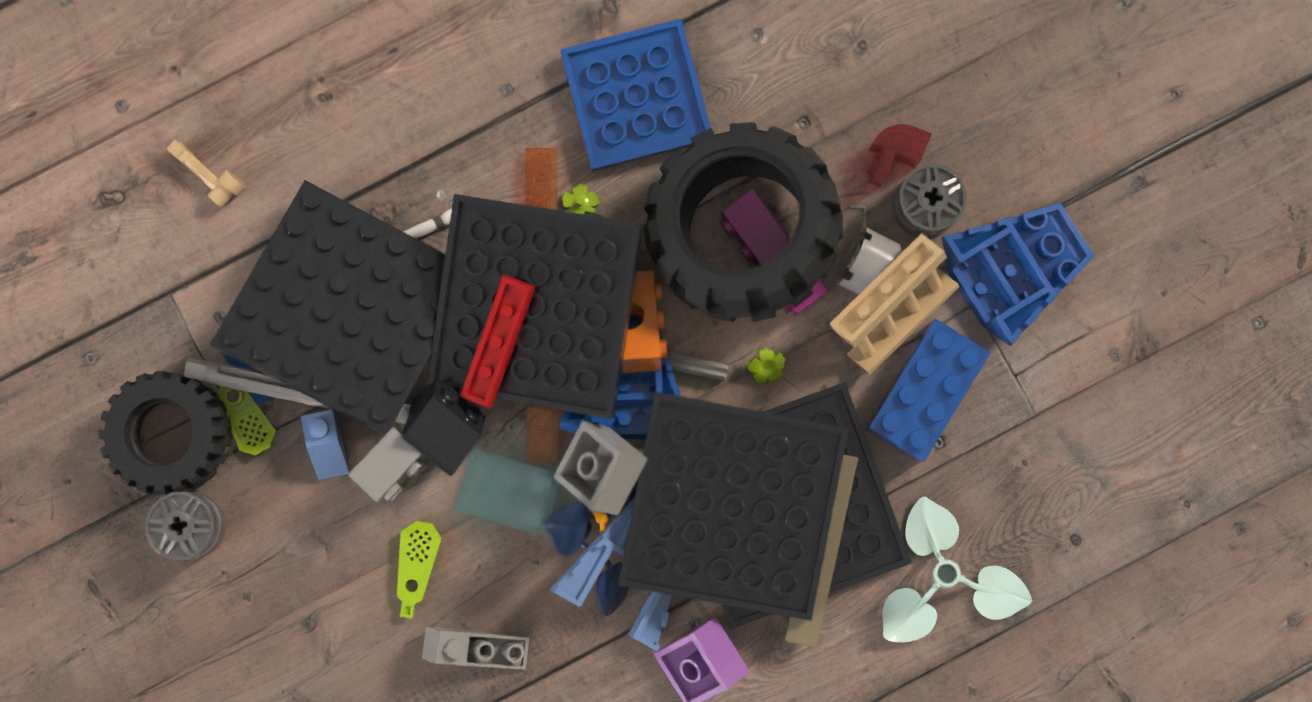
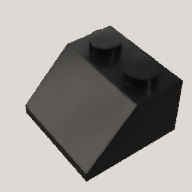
[401,378,486,476]

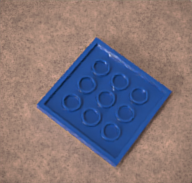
[560,19,711,172]

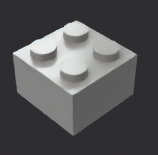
[554,421,647,515]
[348,427,428,502]

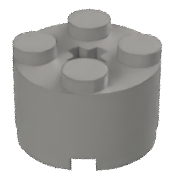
[836,227,903,295]

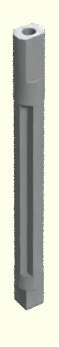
[184,358,411,424]

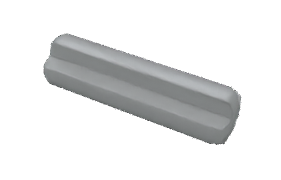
[668,352,728,382]

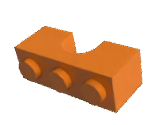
[622,270,667,373]

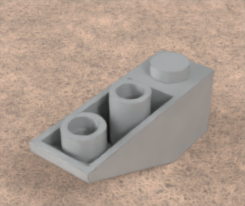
[422,626,529,670]

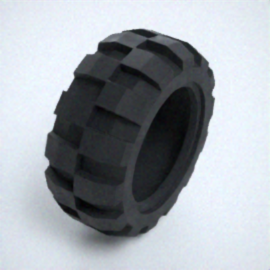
[643,122,843,322]

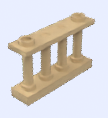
[830,234,959,375]

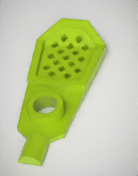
[217,386,277,456]
[397,521,442,619]

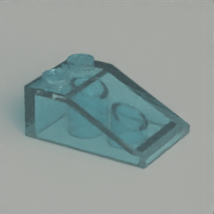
[455,449,562,537]

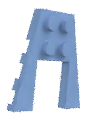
[550,497,672,652]

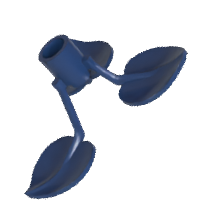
[542,476,639,616]

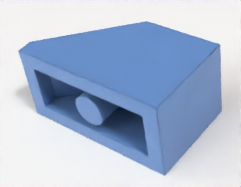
[300,410,350,480]

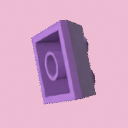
[654,616,750,702]

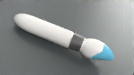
[403,209,452,239]

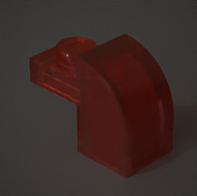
[867,124,931,188]

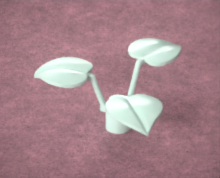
[882,497,1032,643]

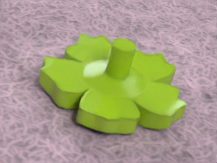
[561,184,600,216]
[747,347,786,384]

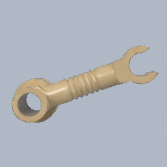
[167,140,246,208]

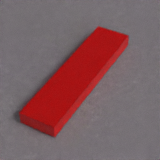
[460,275,536,409]

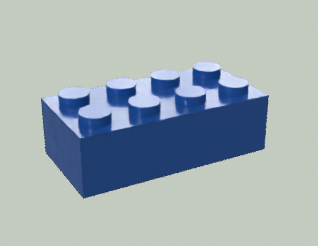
[865,319,991,463]

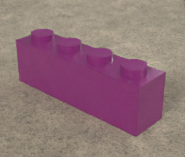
[720,189,828,317]

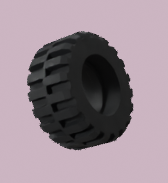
[98,371,232,495]

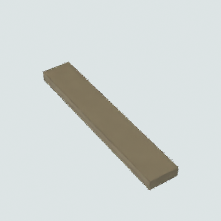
[785,455,858,648]

